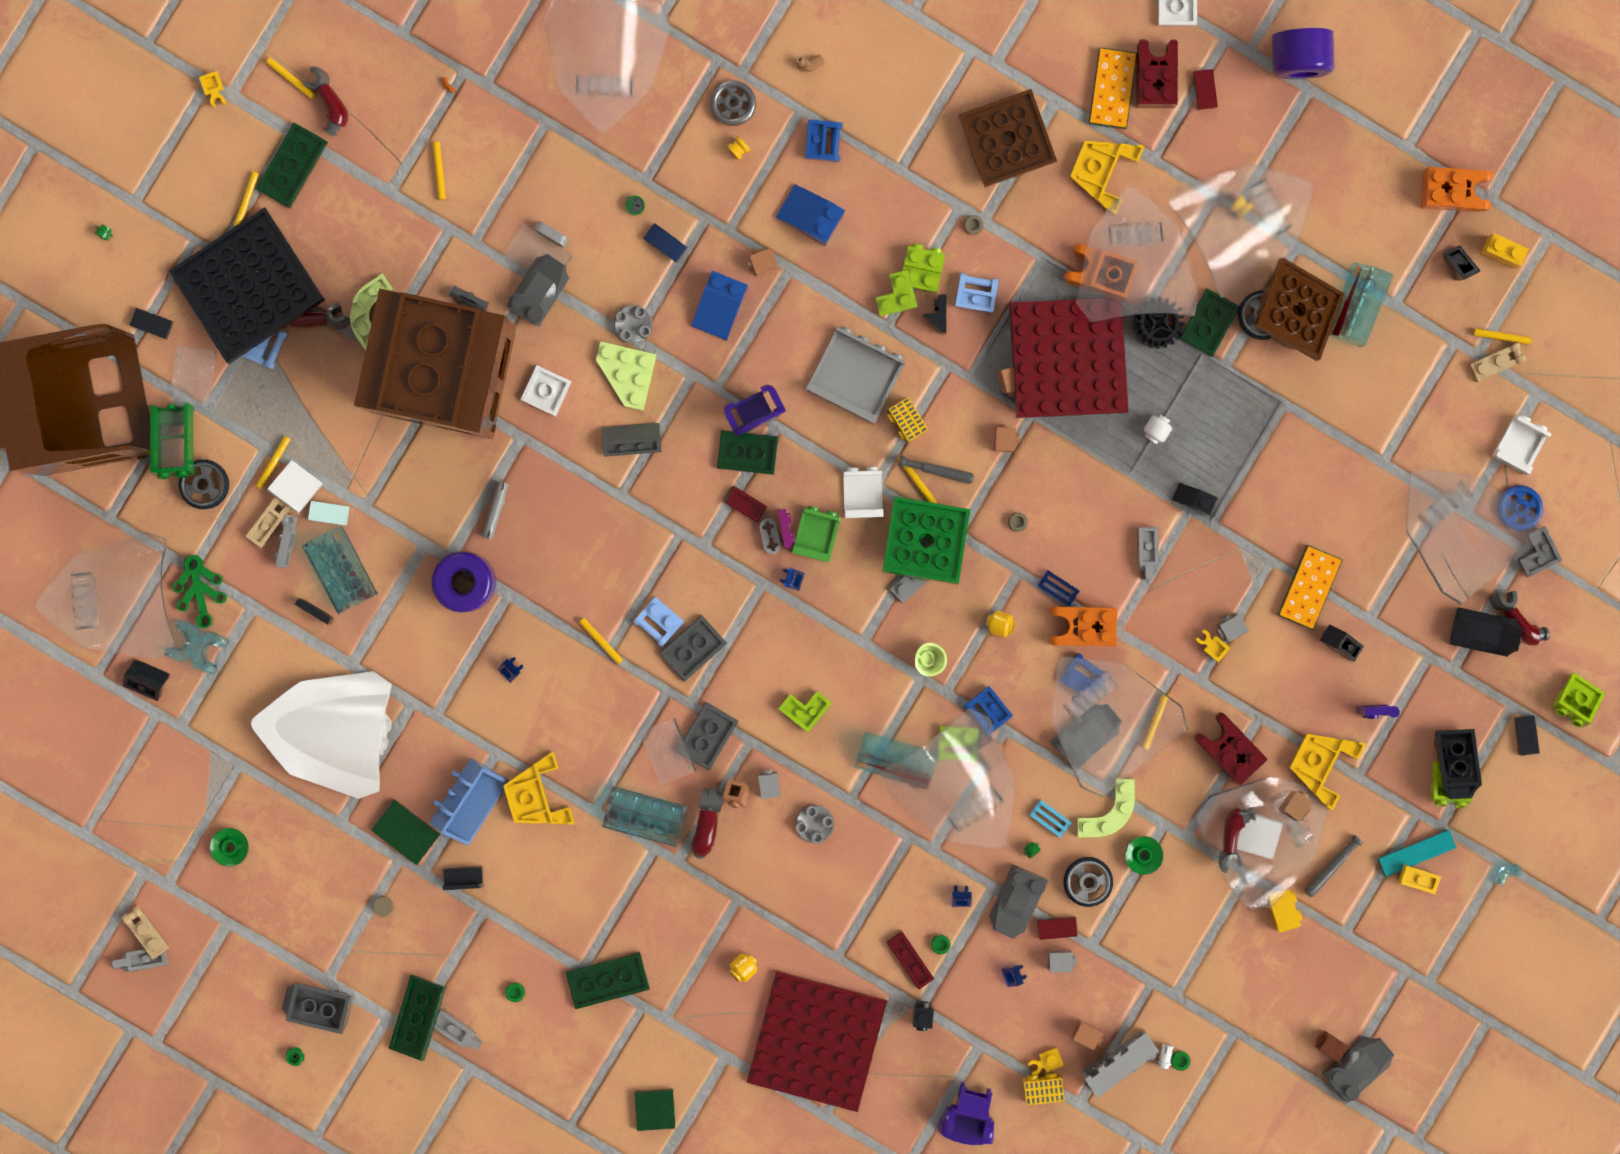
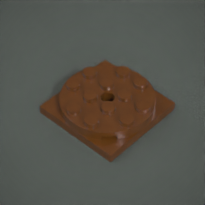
[959,89,1057,188]
[1254,257,1345,361]

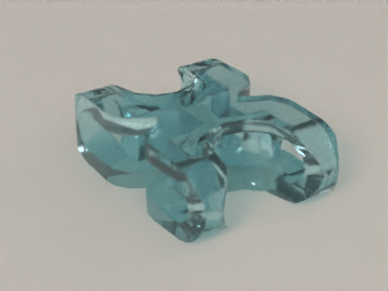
[163,620,229,674]

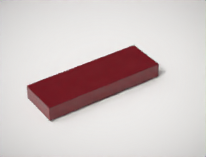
[886,931,934,989]

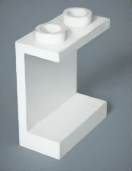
[843,467,884,518]

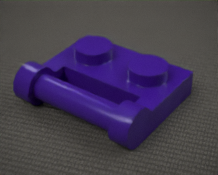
[1356,704,1400,719]

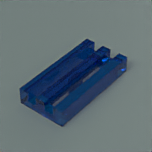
[1037,570,1080,607]

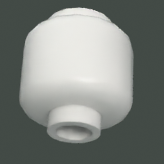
[1143,414,1172,444]

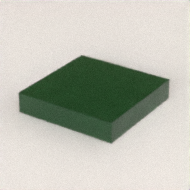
[635,1089,676,1131]

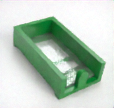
[150,402,195,479]

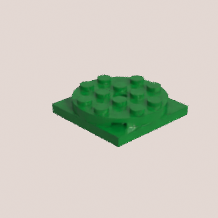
[882,496,970,585]

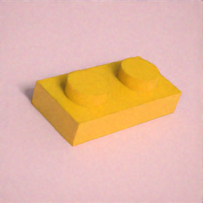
[1398,864,1441,894]

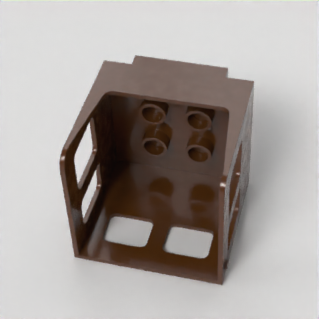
[354,288,516,439]
[0,324,150,476]

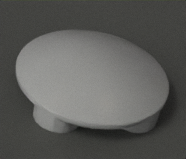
[614,305,652,344]
[796,805,834,844]

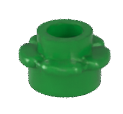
[94,224,113,241]
[1023,842,1041,859]
[286,1047,305,1066]

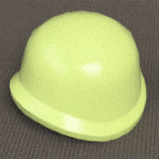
[915,643,947,677]

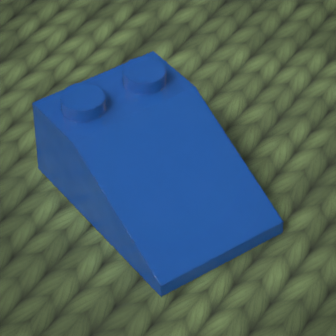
[776,184,845,246]
[691,271,748,340]

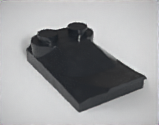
[1450,607,1523,657]
[1434,729,1482,799]

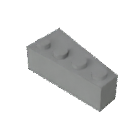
[1081,1029,1159,1098]

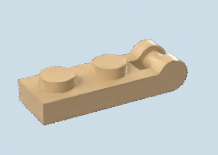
[1469,343,1527,382]
[245,497,292,548]
[122,905,170,959]

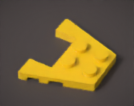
[1069,141,1145,216]
[1289,734,1366,811]
[503,752,575,825]

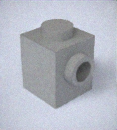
[1217,614,1249,642]

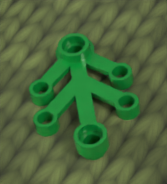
[172,555,227,629]

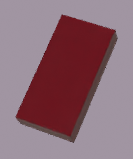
[1193,69,1218,110]
[725,487,767,523]
[1037,917,1078,940]

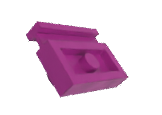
[778,509,795,549]

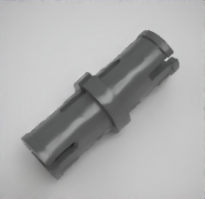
[449,285,489,311]

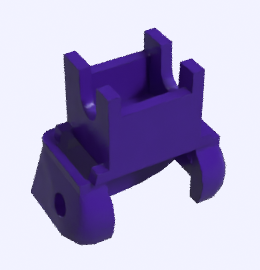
[724,384,786,436]
[937,1081,995,1145]

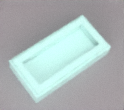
[308,501,350,526]

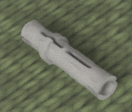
[481,481,510,539]

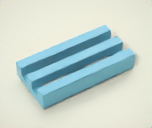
[1029,799,1072,838]

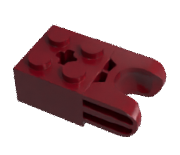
[1136,39,1178,108]
[1194,712,1268,786]

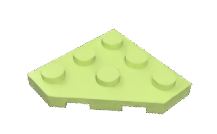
[596,341,657,411]

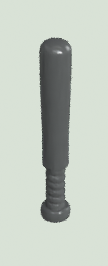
[898,456,974,484]
[1304,835,1363,897]

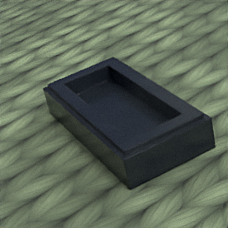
[130,308,174,339]
[294,598,334,625]
[1514,715,1540,756]

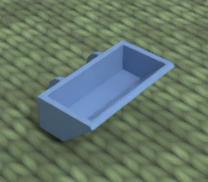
[430,758,509,846]

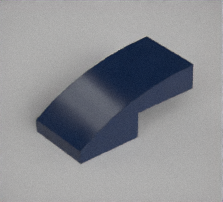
[644,223,688,263]

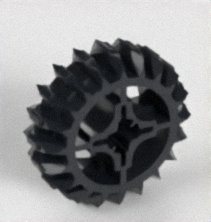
[1132,297,1185,349]

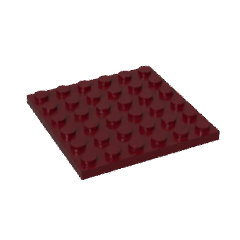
[1009,298,1129,418]
[747,970,887,1112]

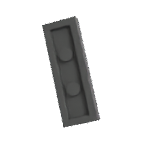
[602,423,661,457]

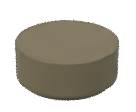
[964,215,983,235]
[1008,513,1028,532]
[373,897,393,917]

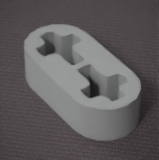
[534,221,569,248]
[760,518,781,554]

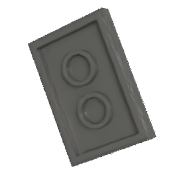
[659,615,727,682]
[677,702,739,771]

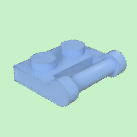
[955,273,999,313]
[242,331,288,369]
[633,596,684,648]

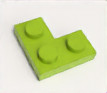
[876,269,918,316]
[778,691,832,733]

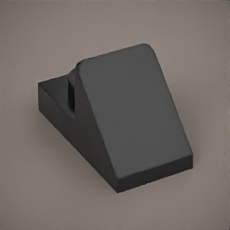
[1443,245,1480,281]
[922,294,947,335]

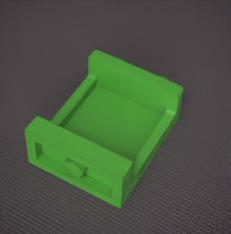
[792,506,841,562]

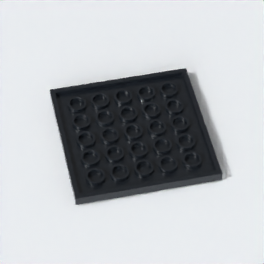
[169,207,325,364]

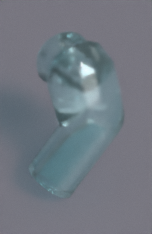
[1495,863,1522,886]

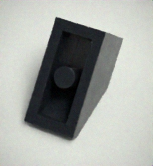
[1172,483,1218,516]
[1320,624,1364,662]

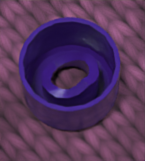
[1272,28,1335,79]
[431,552,496,613]

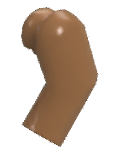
[795,54,825,72]

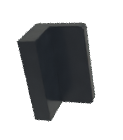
[122,659,170,701]
[442,866,484,890]

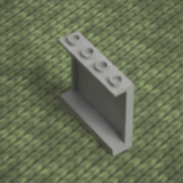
[806,326,905,425]

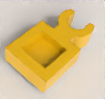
[199,71,226,108]
[1195,630,1230,663]
[1028,1047,1064,1075]

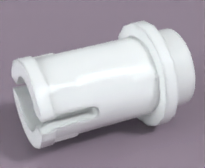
[1156,1043,1174,1069]

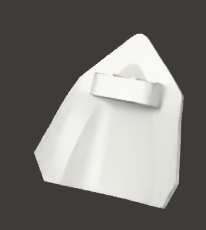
[251,671,392,799]

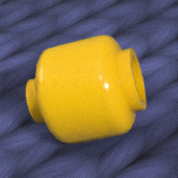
[986,610,1016,638]
[729,953,757,982]

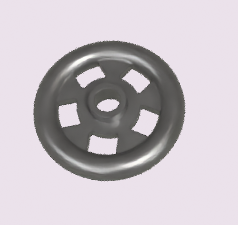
[710,80,756,126]

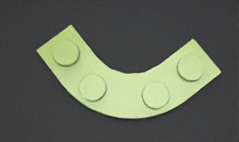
[350,273,394,351]
[1077,778,1135,838]

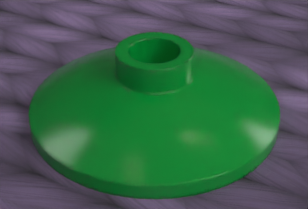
[210,828,249,867]
[1125,836,1164,875]

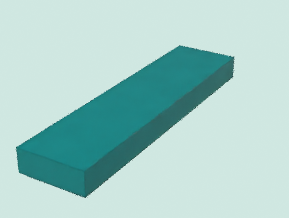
[1377,830,1457,877]

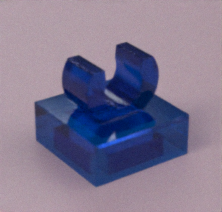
[780,568,805,591]
[497,657,523,683]
[951,885,972,907]
[1001,965,1027,987]

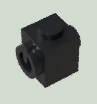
[912,1001,934,1031]

